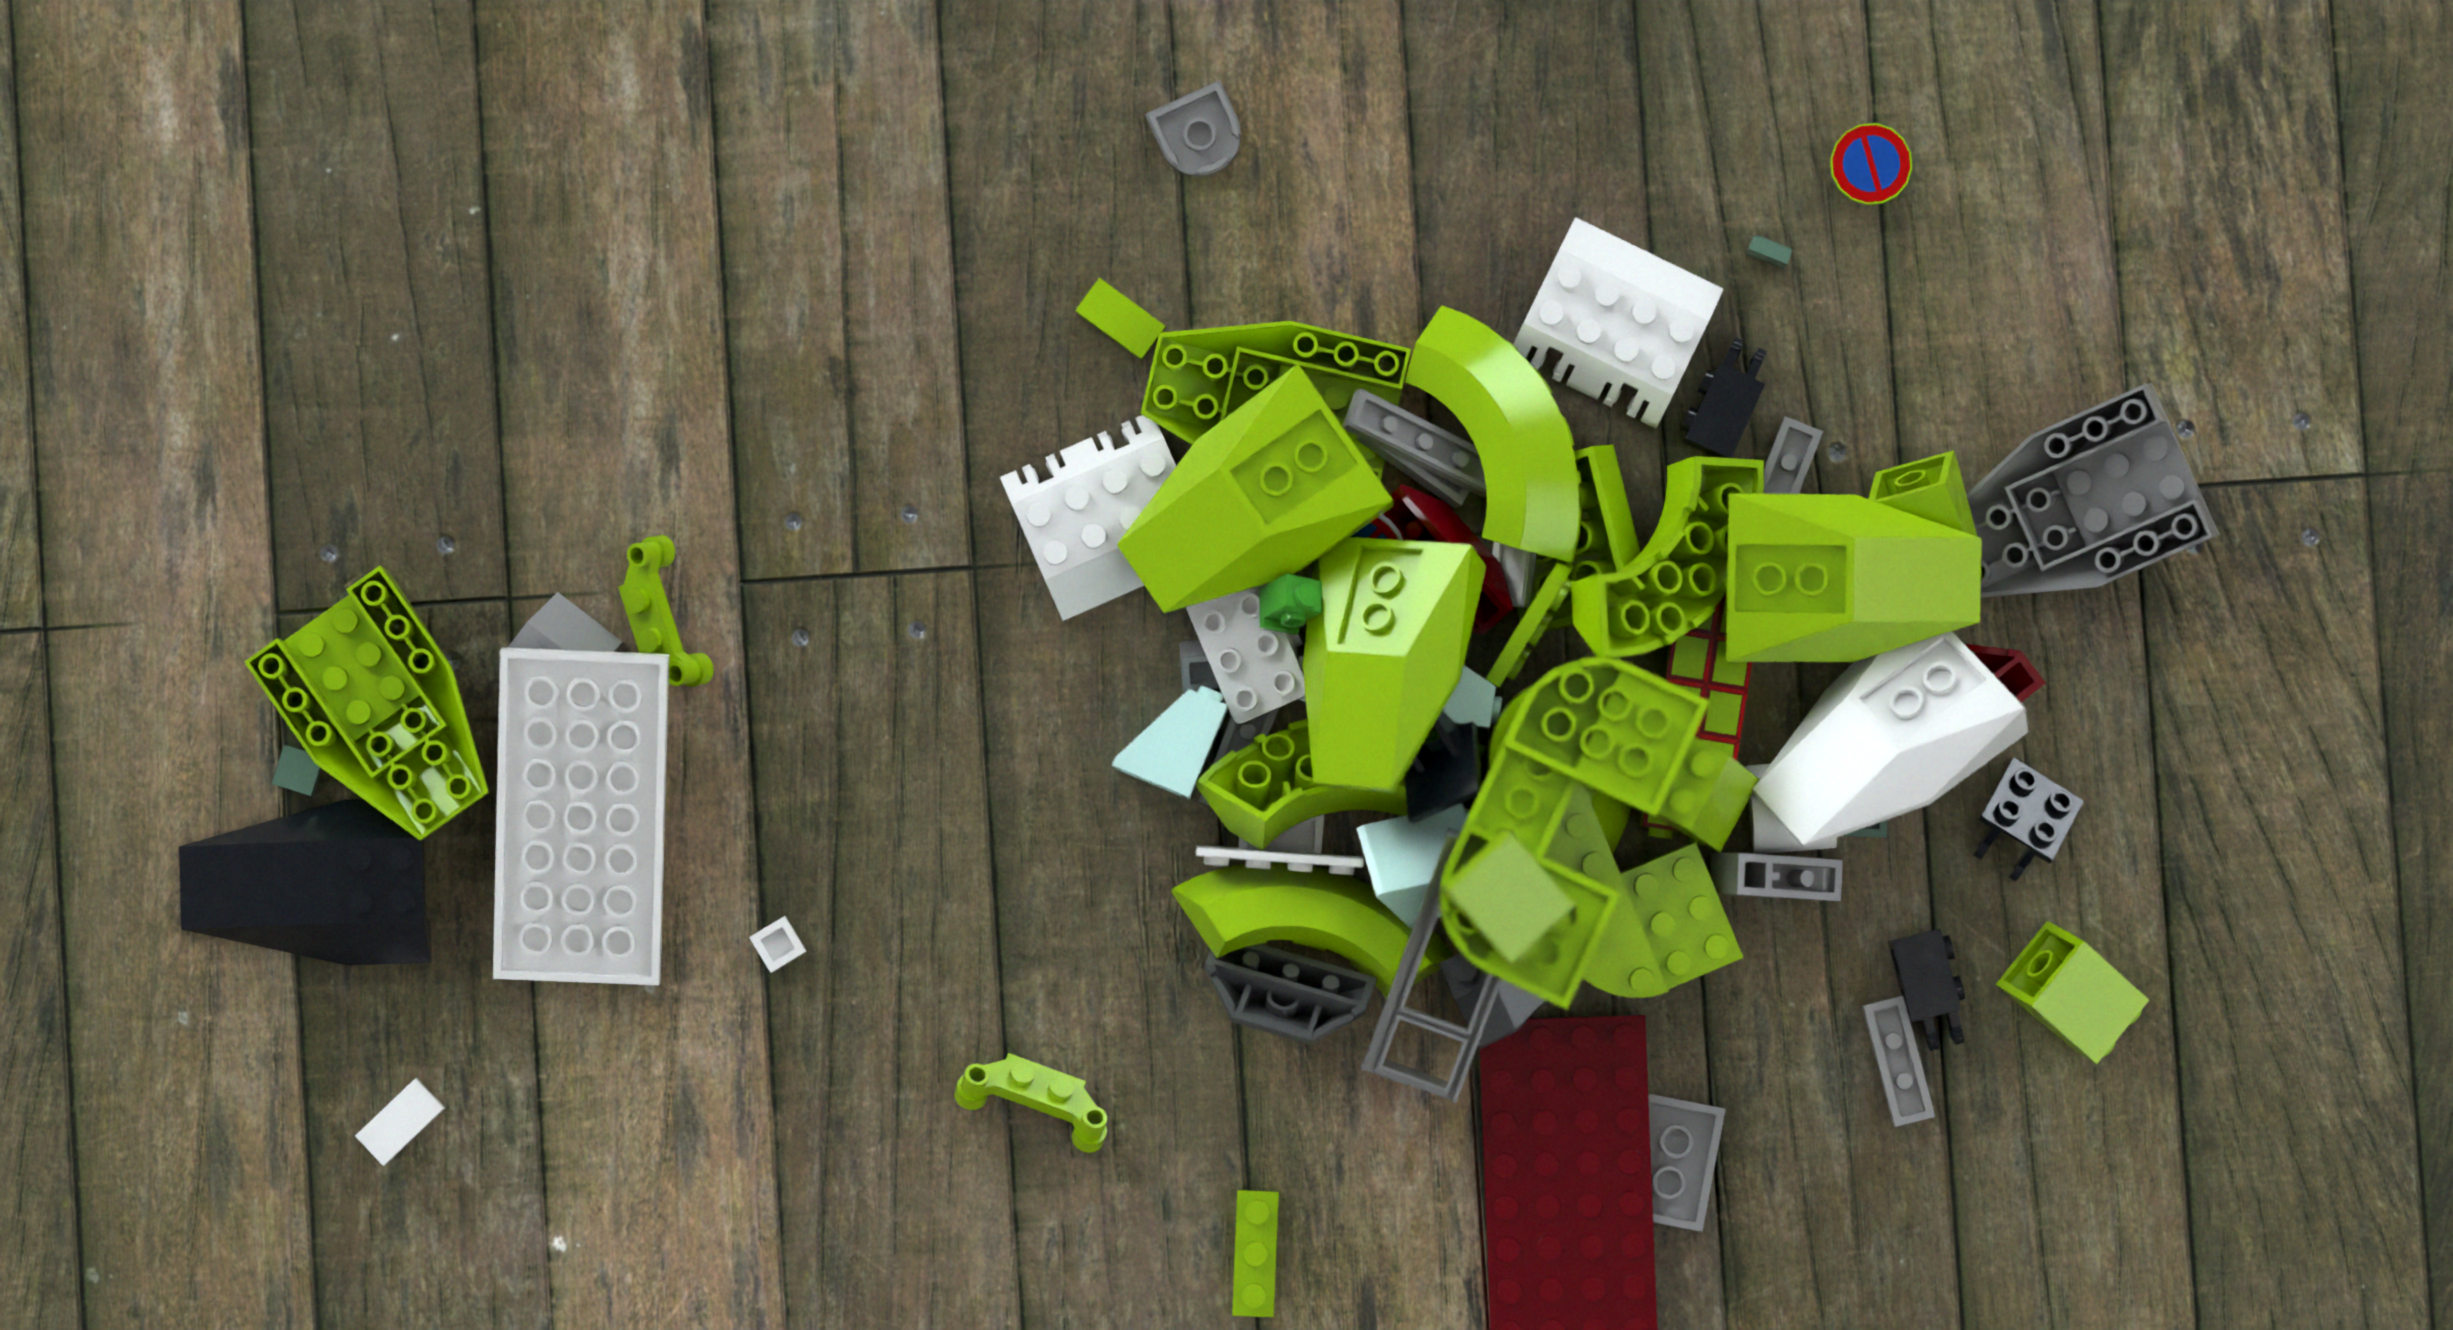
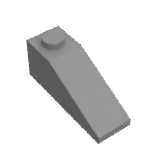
[1710,853,1843,901]

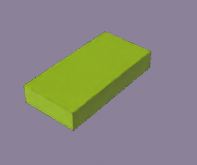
[1075,278,1166,361]

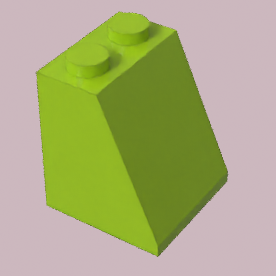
[1868,450,1982,557]
[1656,736,1759,853]
[1439,827,1574,965]
[1995,920,2149,1064]

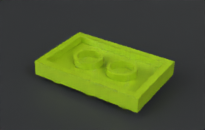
[1485,560,1574,688]

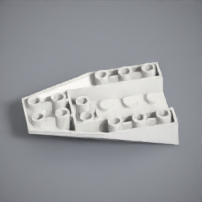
[1752,631,2028,849]

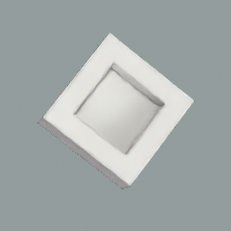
[749,916,807,973]

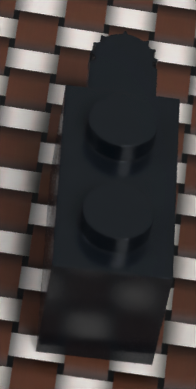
[1680,337,1767,458]
[1888,929,1965,1051]

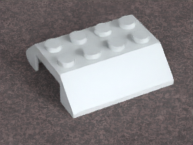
[1513,217,1724,429]
[1000,415,1176,621]

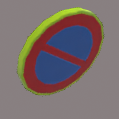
[1830,123,1912,205]

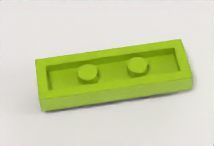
[1232,1190,1279,1317]

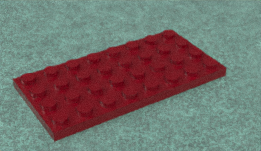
[1480,1015,1658,1330]

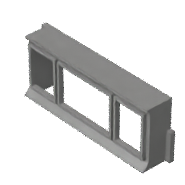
[1360,828,1546,1103]

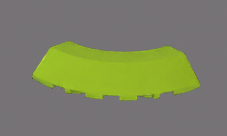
[1404,305,1582,563]
[1570,456,1764,658]
[1196,719,1485,851]
[1171,862,1454,999]

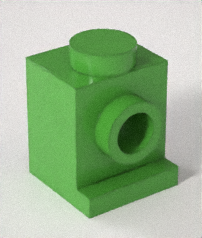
[1259,574,1322,635]

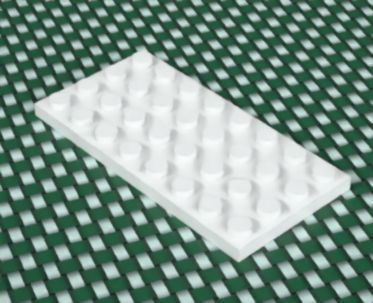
[493,648,669,986]

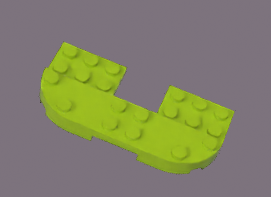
[1439,657,1710,1010]
[1487,657,1744,998]

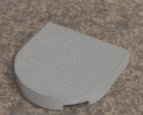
[1145,80,1241,177]

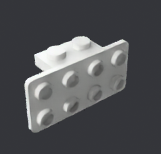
[1186,584,1305,723]
[1196,814,1364,875]

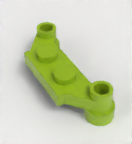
[618,535,714,687]
[954,1053,1107,1153]

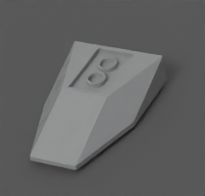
[1966,383,2219,598]

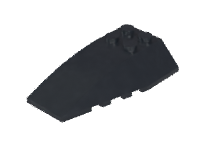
[179,799,432,965]

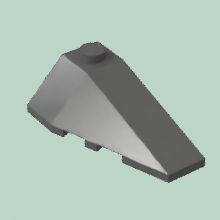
[1438,953,1548,1050]

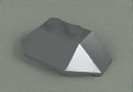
[1205,944,1377,1045]

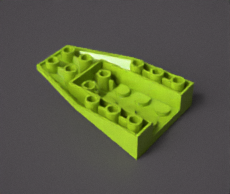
[1140,321,1411,482]
[1117,364,1394,614]
[1726,493,1982,662]
[1303,537,1486,792]
[244,565,489,841]

